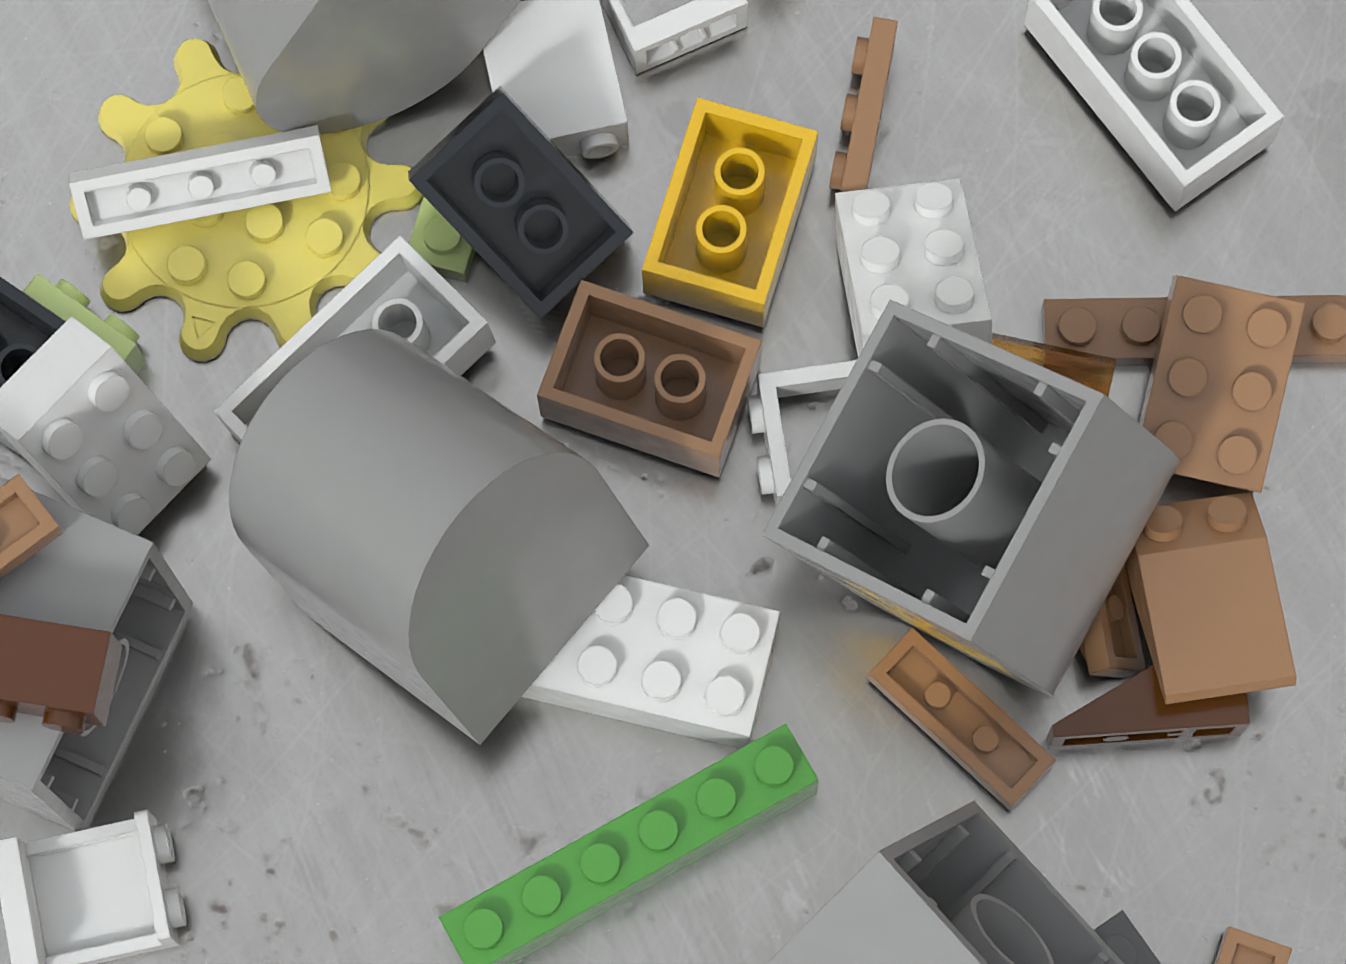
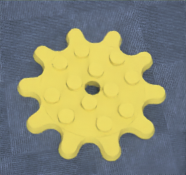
[69,38,423,362]

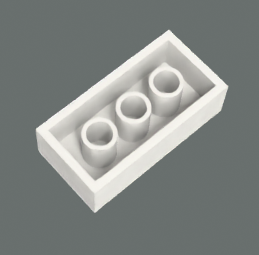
[1024,0,1284,212]
[214,236,496,443]
[521,575,780,749]

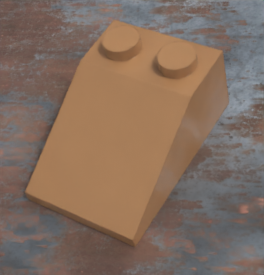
[1125,492,1297,704]

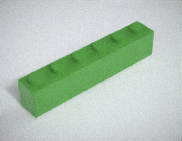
[438,723,819,964]

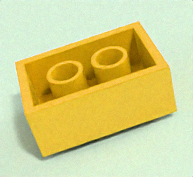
[642,97,818,327]

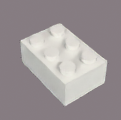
[835,178,992,357]
[0,316,211,535]

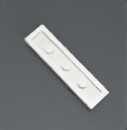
[69,125,331,240]

